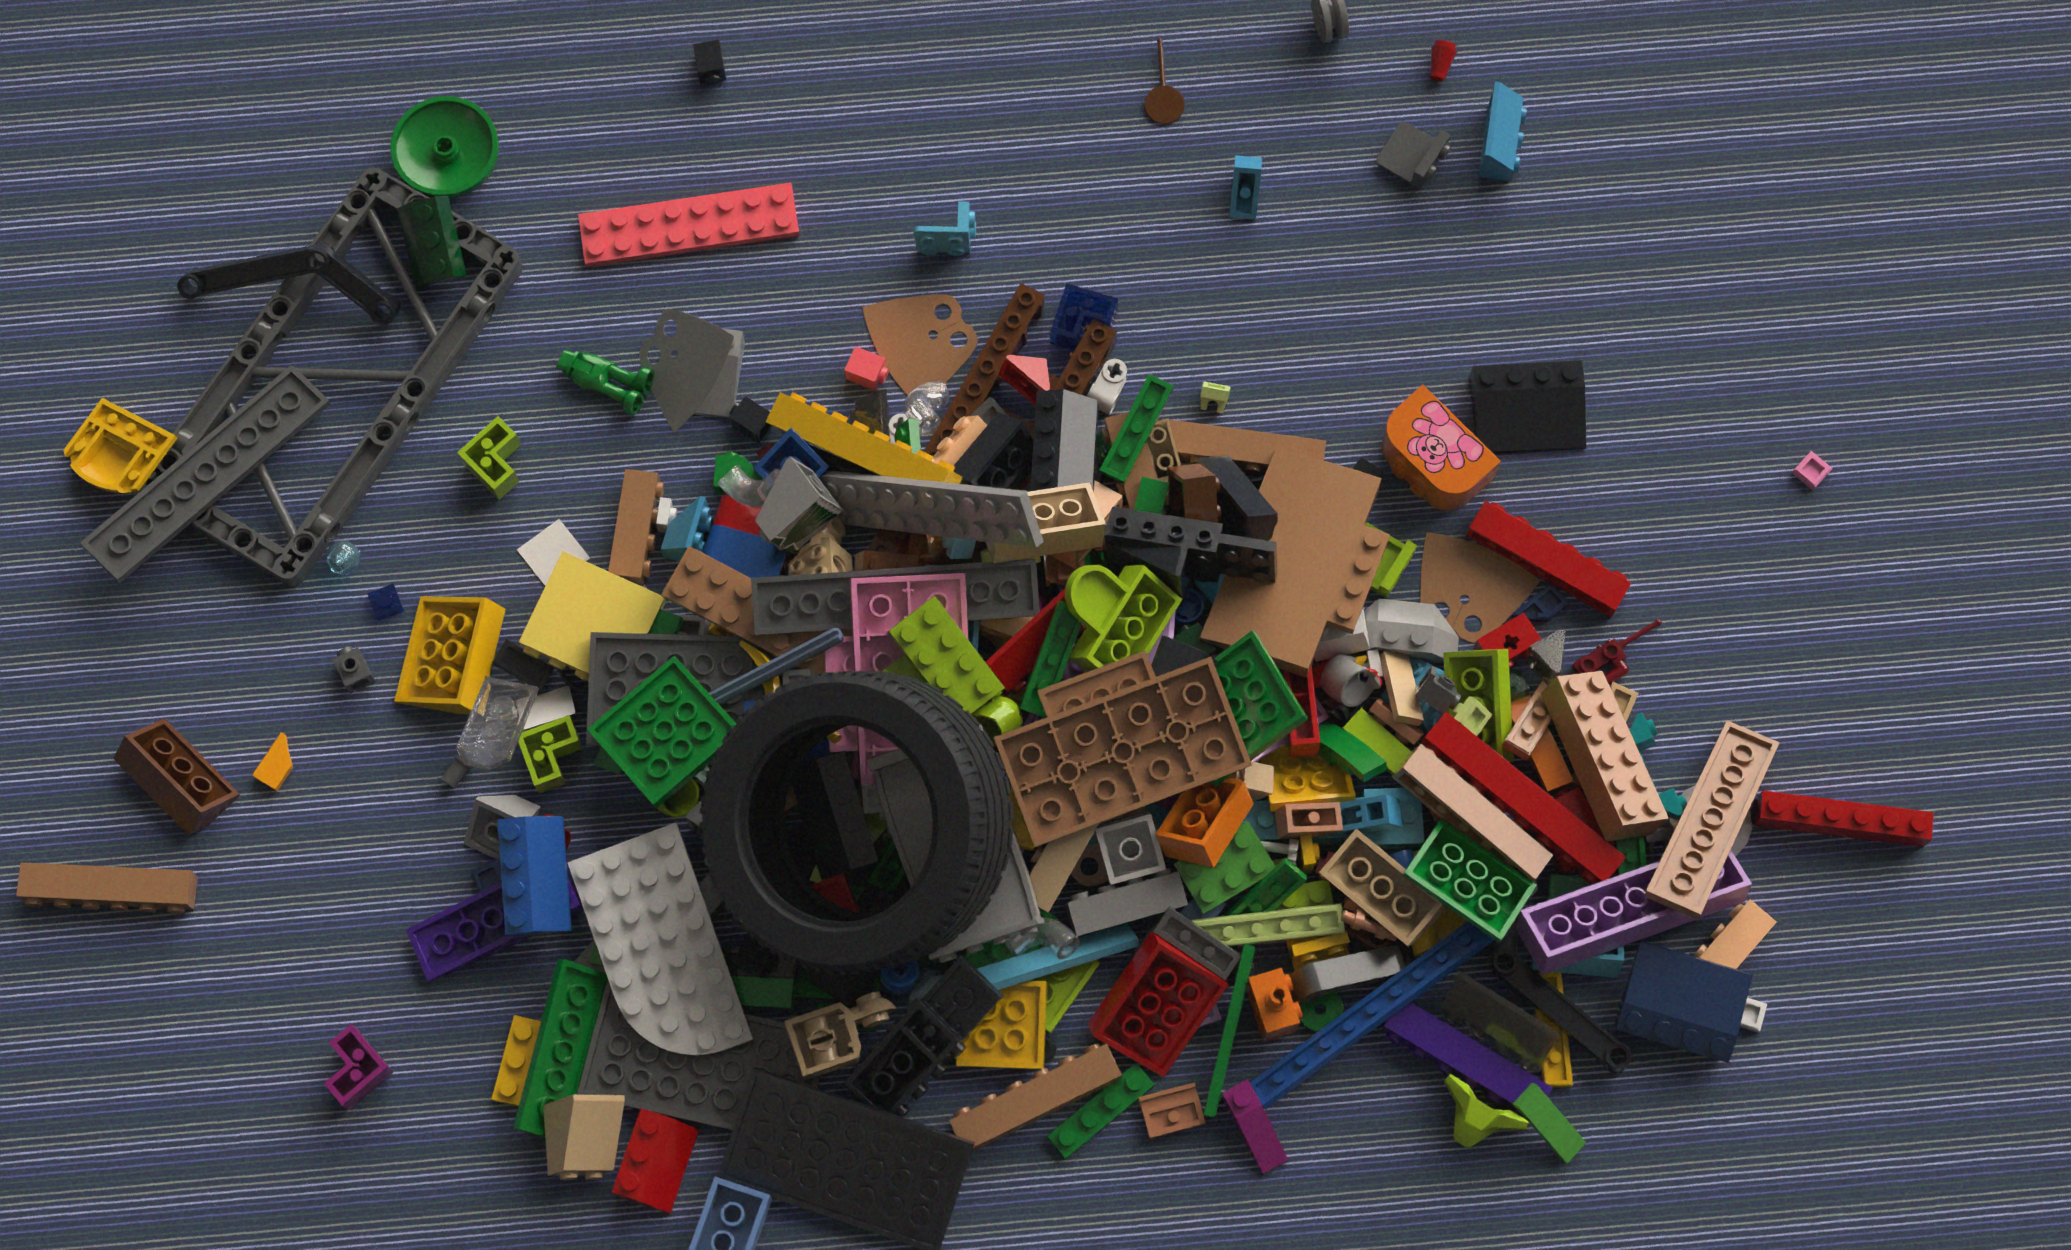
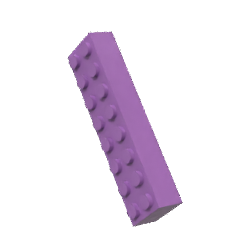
[1516,851,1752,975]

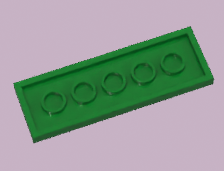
[513,959,609,1138]

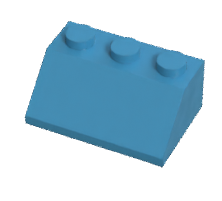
[1478,82,1527,182]

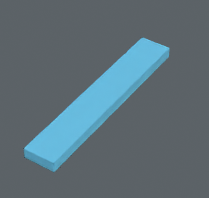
[977,923,1139,990]

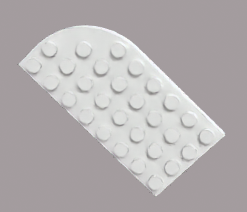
[568,823,754,1055]

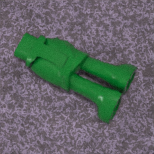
[556,350,655,416]

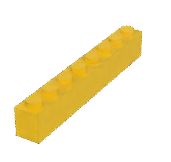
[766,392,962,484]

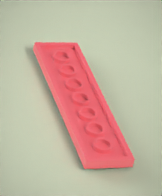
[578,183,800,268]

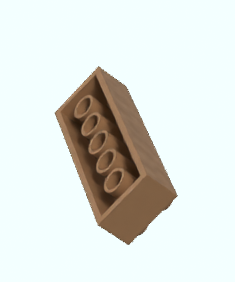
[1541,671,1669,842]

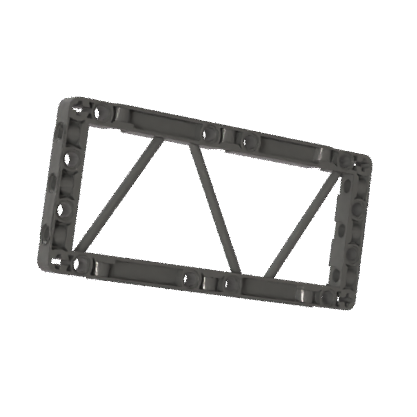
[140,168,523,587]

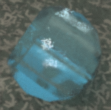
[326,540,361,575]

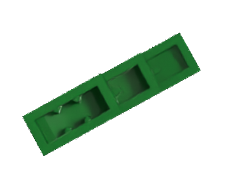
[1318,721,1387,782]

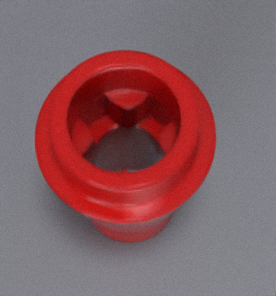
[1429,40,1457,82]

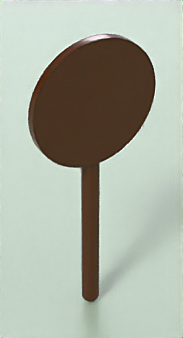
[1145,38,1185,124]

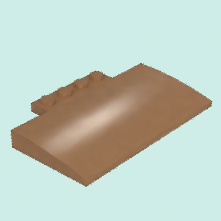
[1200,449,1390,678]
[993,651,1252,847]

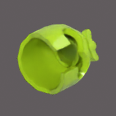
[972,691,1023,747]

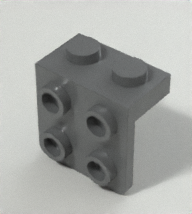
[1376,122,1451,190]

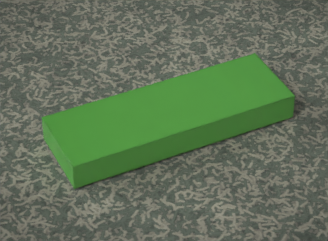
[1513,1083,1586,1164]

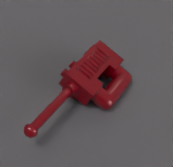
[1572,619,1662,685]

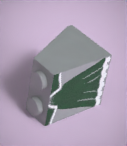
[755,456,843,554]

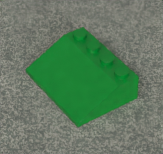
[1402,819,1537,943]

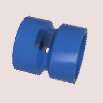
[1175,588,1204,629]
[879,960,919,997]

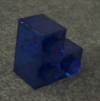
[1050,283,1119,351]

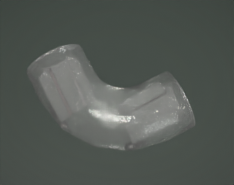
[905,380,949,437]
[717,465,781,508]
[1004,916,1080,959]

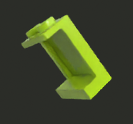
[1365,522,1417,599]

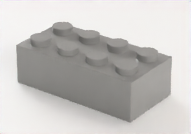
[1064,868,1188,937]

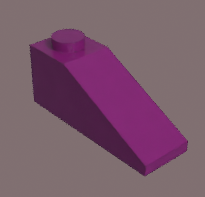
[1221,1079,1288,1174]

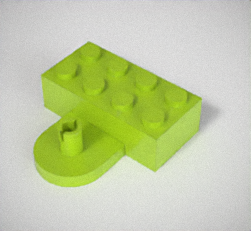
[1065,565,1182,673]
[882,596,1004,714]

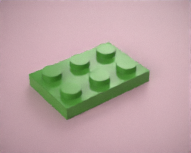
[1173,821,1276,914]

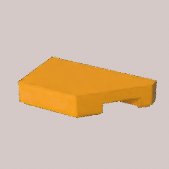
[252,732,293,791]

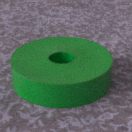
[1300,992,1343,1033]

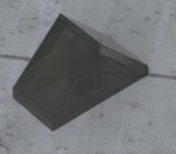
[1526,629,1566,686]

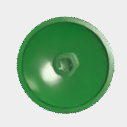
[390,96,499,199]

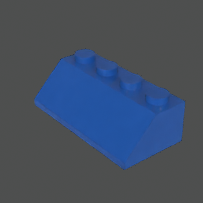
[497,816,572,937]

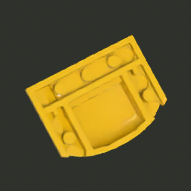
[63,398,178,493]

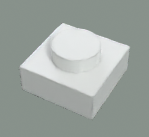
[656,497,677,533]
[1362,649,1383,680]

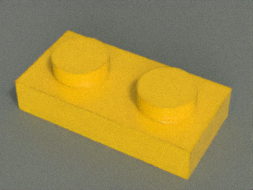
[1297,835,1320,874]

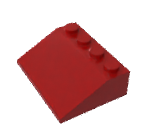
[1088,930,1229,1077]

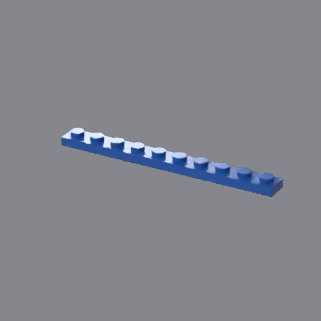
[1249,921,1494,1109]

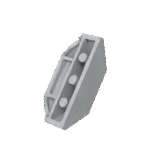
[1352,599,1459,664]

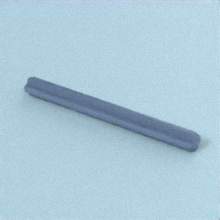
[709,628,844,705]

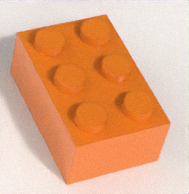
[1155,778,1254,868]

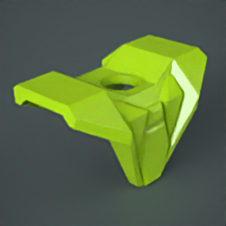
[1444,1074,1529,1148]

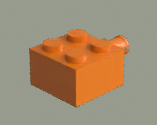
[1246,968,1303,1042]

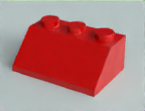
[612,1108,699,1214]

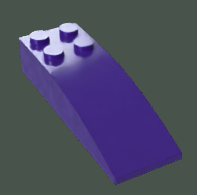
[406,857,584,982]

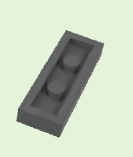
[1153,906,1241,980]

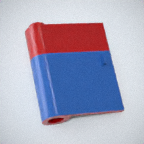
[703,492,788,578]

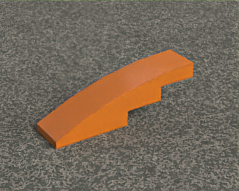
[1510,686,1574,793]

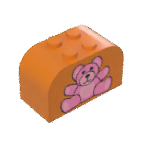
[1381,384,1501,511]

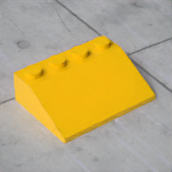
[394,596,506,715]

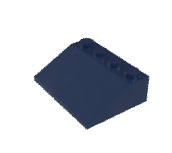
[1615,940,1753,1063]

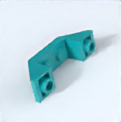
[1630,712,1687,821]

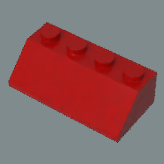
[985,589,1087,696]

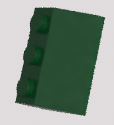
[397,196,467,288]

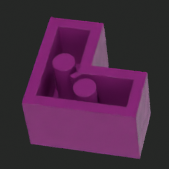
[324,1024,394,1111]

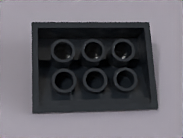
[1469,360,1586,454]

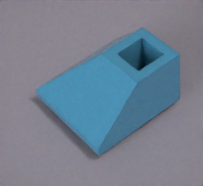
[661,496,713,562]

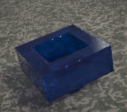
[367,583,404,621]

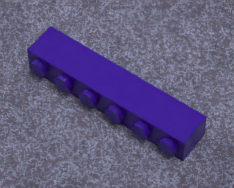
[1381,1002,1553,1119]

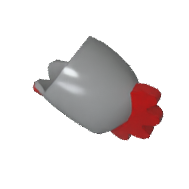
[1312,654,1382,707]

